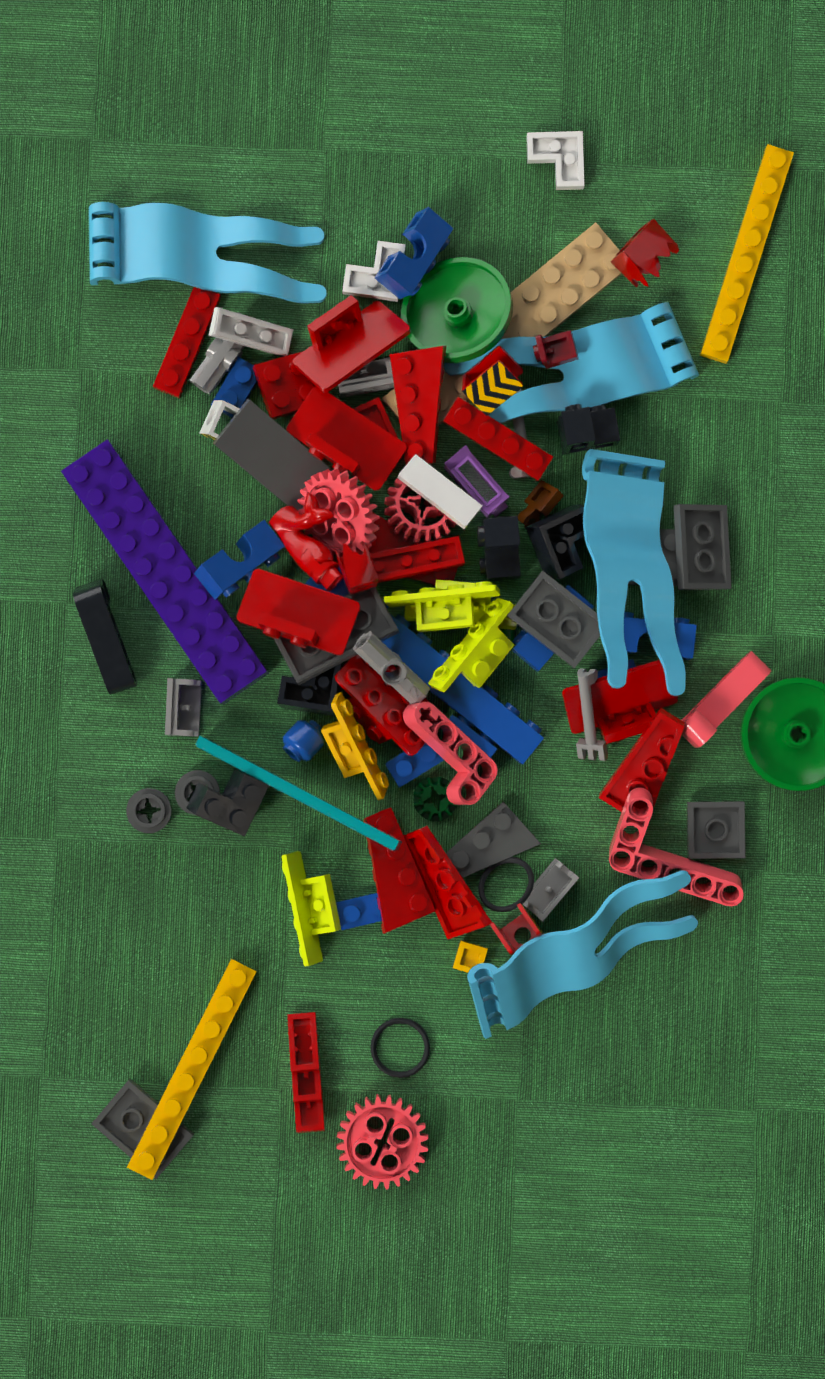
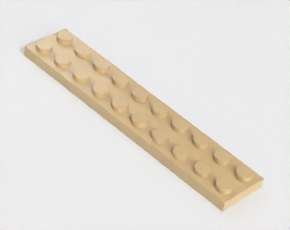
[382,222,622,426]

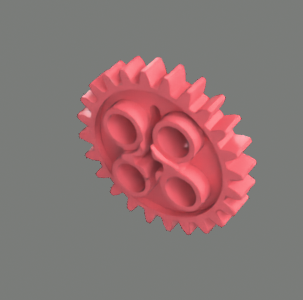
[297,468,380,558]
[336,1094,428,1190]

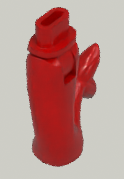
[269,492,343,591]

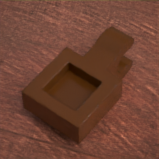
[518,480,564,529]

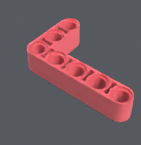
[609,788,744,907]

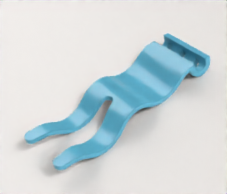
[89,202,327,303]
[444,302,699,424]
[582,449,686,696]
[467,870,698,1039]

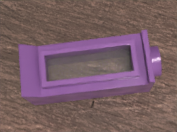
[444,445,510,518]

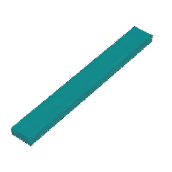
[195,736,402,851]

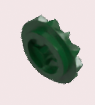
[413,776,457,821]

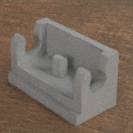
[338,357,394,398]
[165,678,202,737]
[523,858,579,921]

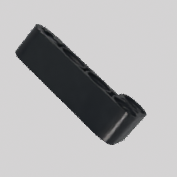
[73,579,137,695]

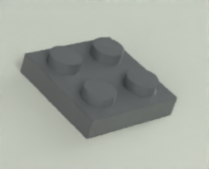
[686,801,745,859]

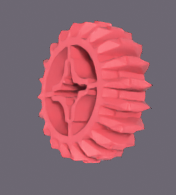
[384,478,456,545]

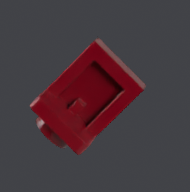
[533,330,579,369]

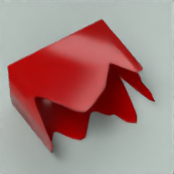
[610,219,679,287]
[334,542,378,595]

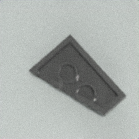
[446,802,541,878]

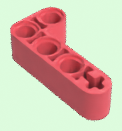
[682,651,772,748]
[403,702,498,805]

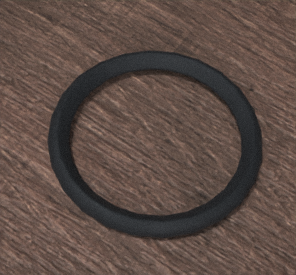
[478,857,534,912]
[370,1018,430,1078]

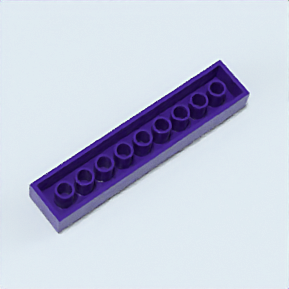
[61,439,269,705]

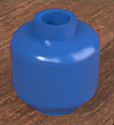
[283,720,324,762]

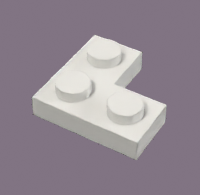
[526,131,584,190]
[342,241,405,302]

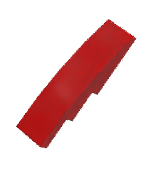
[287,1012,325,1133]

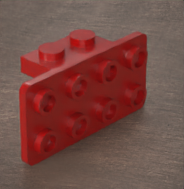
[293,295,411,392]
[286,386,407,491]
[237,569,360,656]
[335,655,432,756]
[562,660,678,744]

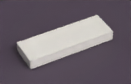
[209,307,293,357]
[397,454,482,529]

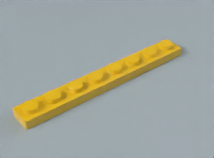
[700,144,794,364]
[127,959,257,1180]

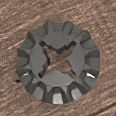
[175,770,220,815]
[126,788,172,833]

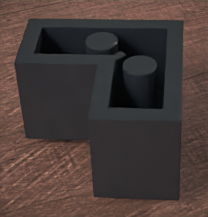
[557,404,620,455]
[526,505,584,580]
[477,516,521,581]
[277,661,346,716]
[186,768,269,837]

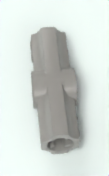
[190,312,245,395]
[353,631,430,704]

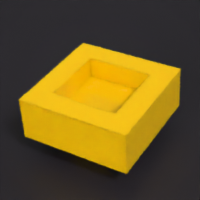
[453,940,488,973]

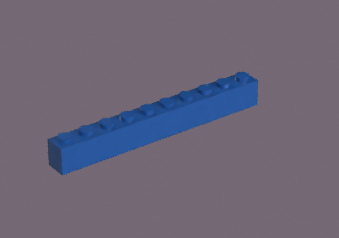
[305,567,544,765]

